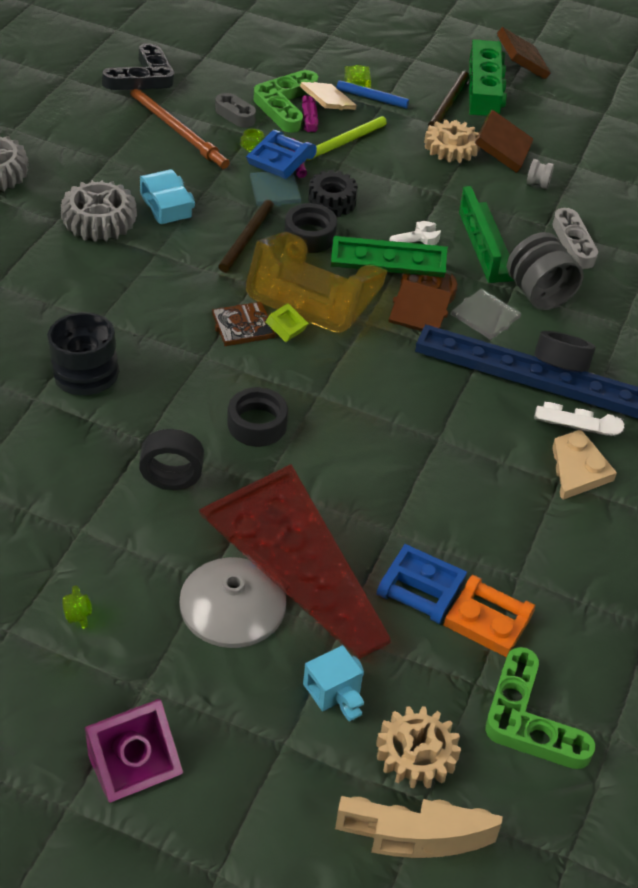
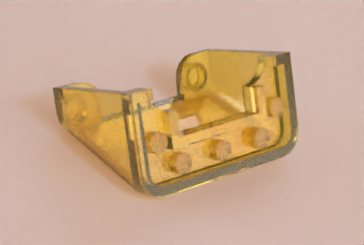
[246,231,388,333]

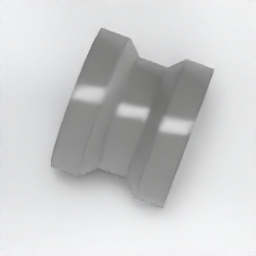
[526,159,554,190]

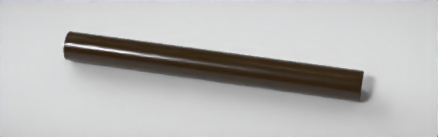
[428,71,470,127]
[218,199,274,273]

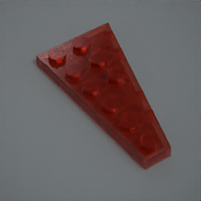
[199,464,391,659]

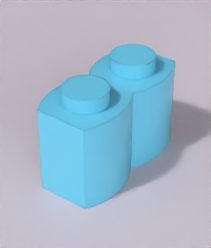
[140,169,195,224]

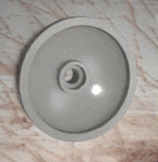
[180,557,286,648]

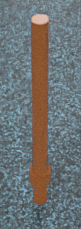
[130,89,230,169]

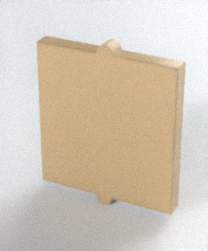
[300,82,357,110]

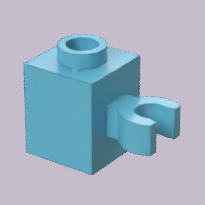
[303,645,364,722]

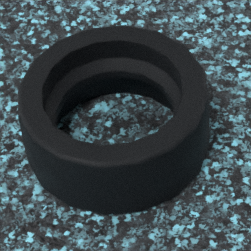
[284,203,337,253]
[534,331,596,372]
[227,387,288,447]
[139,429,204,490]

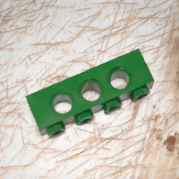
[469,39,507,116]

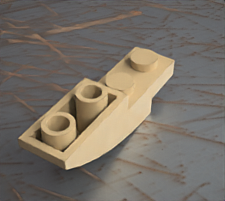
[335,796,503,858]

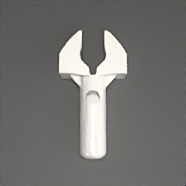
[389,221,441,245]

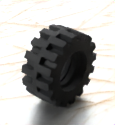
[308,170,358,217]

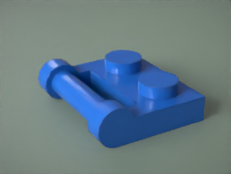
[246,130,317,179]
[376,544,467,624]

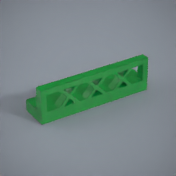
[459,186,514,283]
[331,236,448,277]

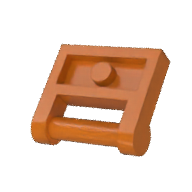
[443,574,536,657]

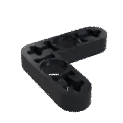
[102,43,174,90]

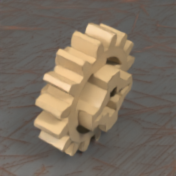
[424,120,480,163]
[376,706,461,788]

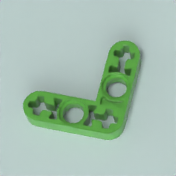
[254,70,318,133]
[485,647,595,769]

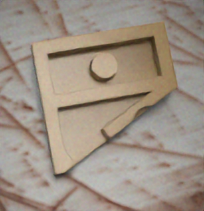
[553,429,617,500]

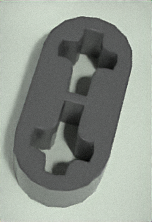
[215,93,256,128]

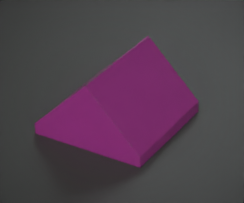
[85,699,183,803]

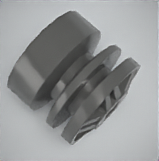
[506,232,584,310]

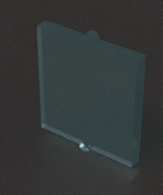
[250,172,301,206]

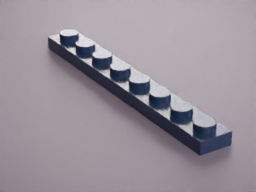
[415,324,638,418]

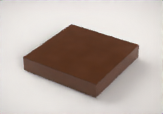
[497,27,551,79]
[475,110,533,173]

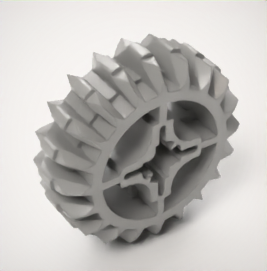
[0,136,29,192]
[61,179,137,242]

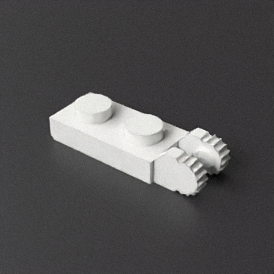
[534,402,625,436]

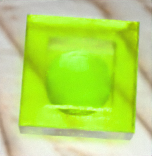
[344,65,371,88]

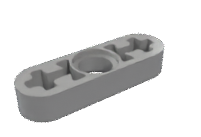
[552,208,598,269]

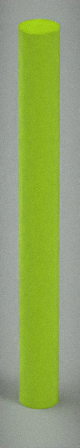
[306,116,387,161]

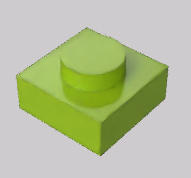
[265,303,309,342]

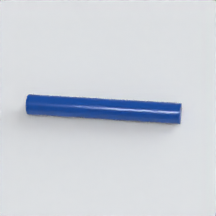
[336,80,409,109]

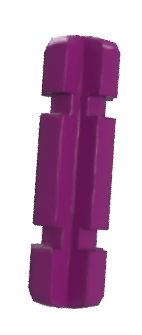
[302,95,319,133]

